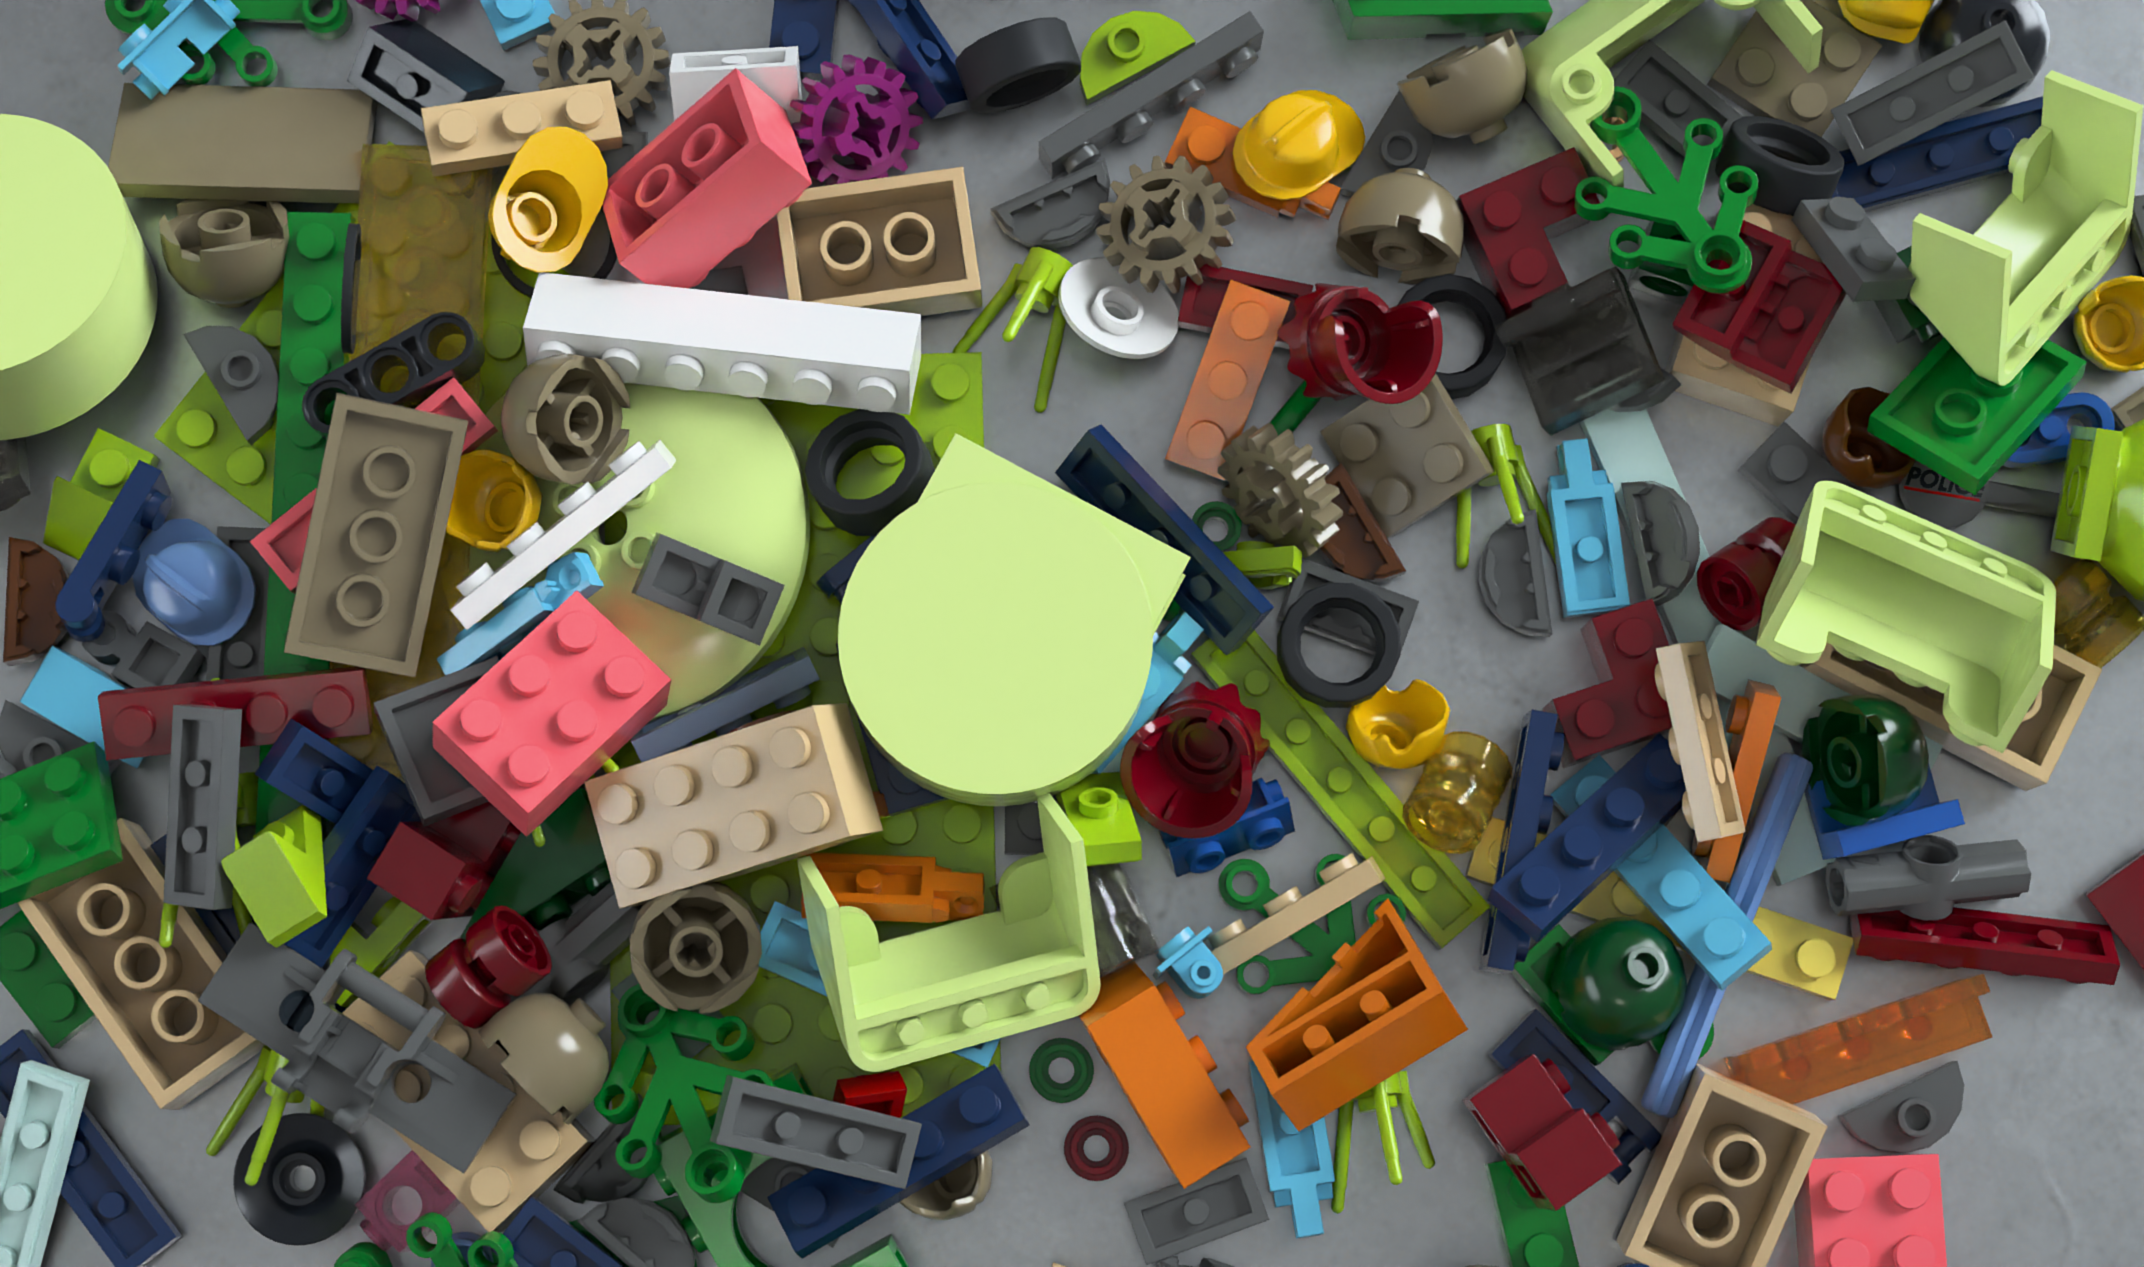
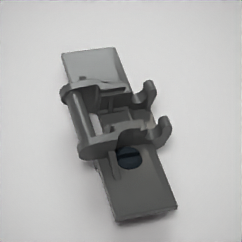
[198,922,517,1174]

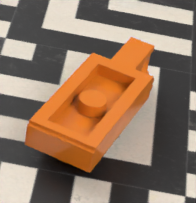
[1165,106,1341,220]
[801,853,985,923]

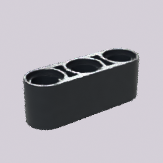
[302,312,485,440]

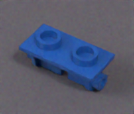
[1158,778,1295,878]

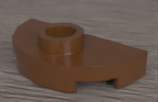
[1317,462,1406,582]
[3,537,70,666]

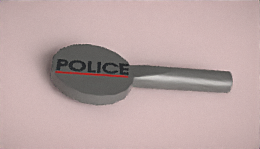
[1899,461,2060,529]

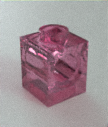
[355,1150,461,1253]

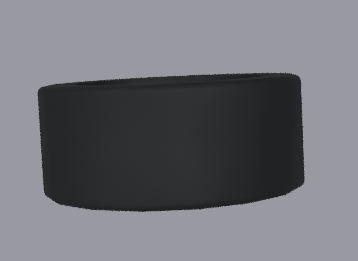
[955,17,1081,113]
[1715,116,1844,216]
[1398,274,1510,399]
[805,409,935,536]
[1277,582,1401,708]

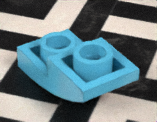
[20,645,144,769]

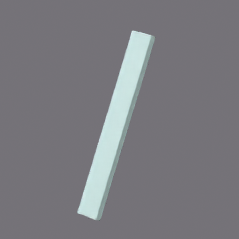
[1578,407,1839,886]

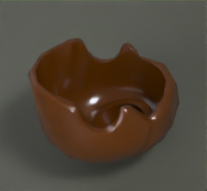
[1822,386,1916,489]

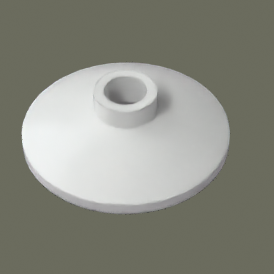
[1058,257,1179,359]

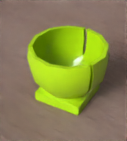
[2050,419,2144,602]

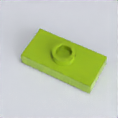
[1056,772,1142,866]

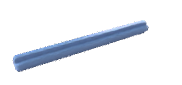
[1641,752,1813,1118]

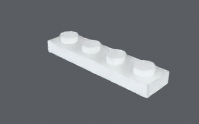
[450,440,676,630]

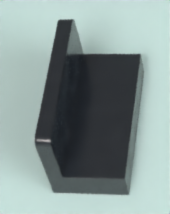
[347,19,505,132]

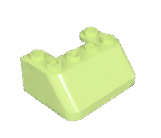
[1756,481,2056,753]

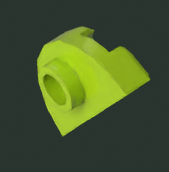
[1079,11,1196,106]
[1223,541,1302,590]

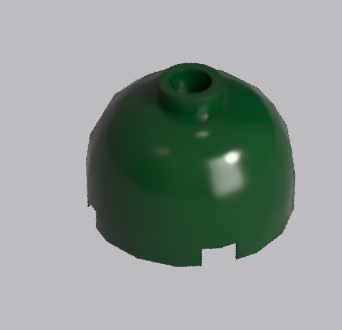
[1801,694,1929,826]
[1551,917,1687,1051]

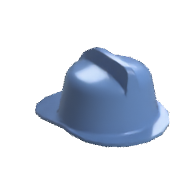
[132,519,256,646]

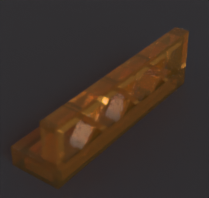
[1724,974,1993,1105]

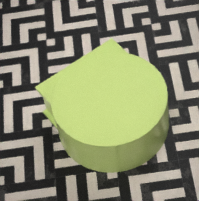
[0,114,158,440]
[838,433,1191,806]

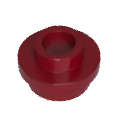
[1064,1115,1129,1181]

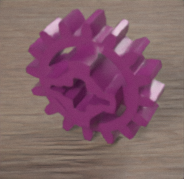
[790,54,923,186]

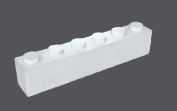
[523,273,921,415]

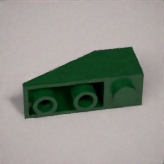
[460,788,611,939]

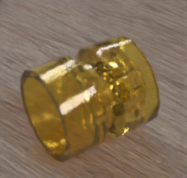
[2052,559,2144,668]
[1402,731,1513,854]

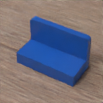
[1804,763,1965,860]

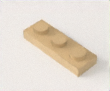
[421,80,622,177]
[1655,641,1746,843]
[1207,853,1385,975]

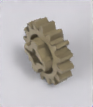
[533,0,671,127]
[1096,155,1236,294]
[1218,423,1343,558]

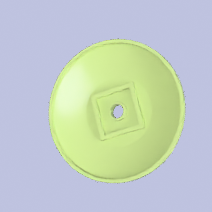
[440,383,810,721]

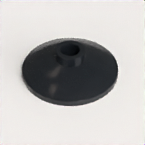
[233,1113,366,1246]

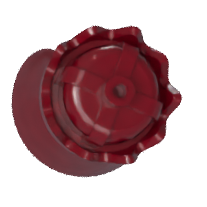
[1277,283,1443,404]
[1120,681,1270,839]

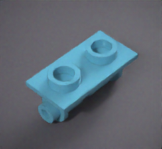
[117,0,240,100]
[1153,926,1223,999]

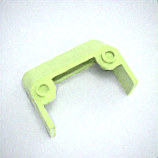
[1522,0,1823,199]
[1908,70,2144,386]
[797,793,1101,1072]

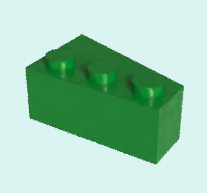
[1332,0,1553,40]

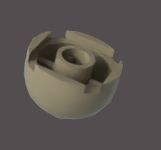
[1397,29,1527,144]
[1336,168,1464,284]
[159,199,289,308]
[501,354,630,485]
[629,882,762,1014]
[478,993,609,1125]

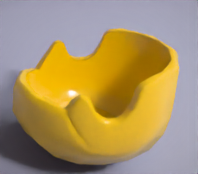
[2073,275,2144,373]
[446,449,543,553]
[1345,679,1451,769]

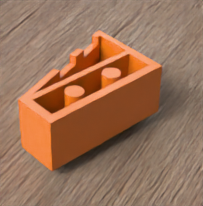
[1246,898,1468,1131]
[1078,956,1251,1189]

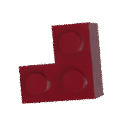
[1457,147,1600,324]
[1542,598,1672,769]
[367,802,521,920]
[1462,1054,1622,1211]

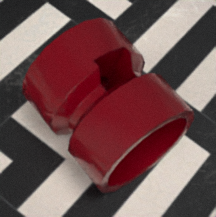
[1697,517,1796,631]
[425,905,552,1029]

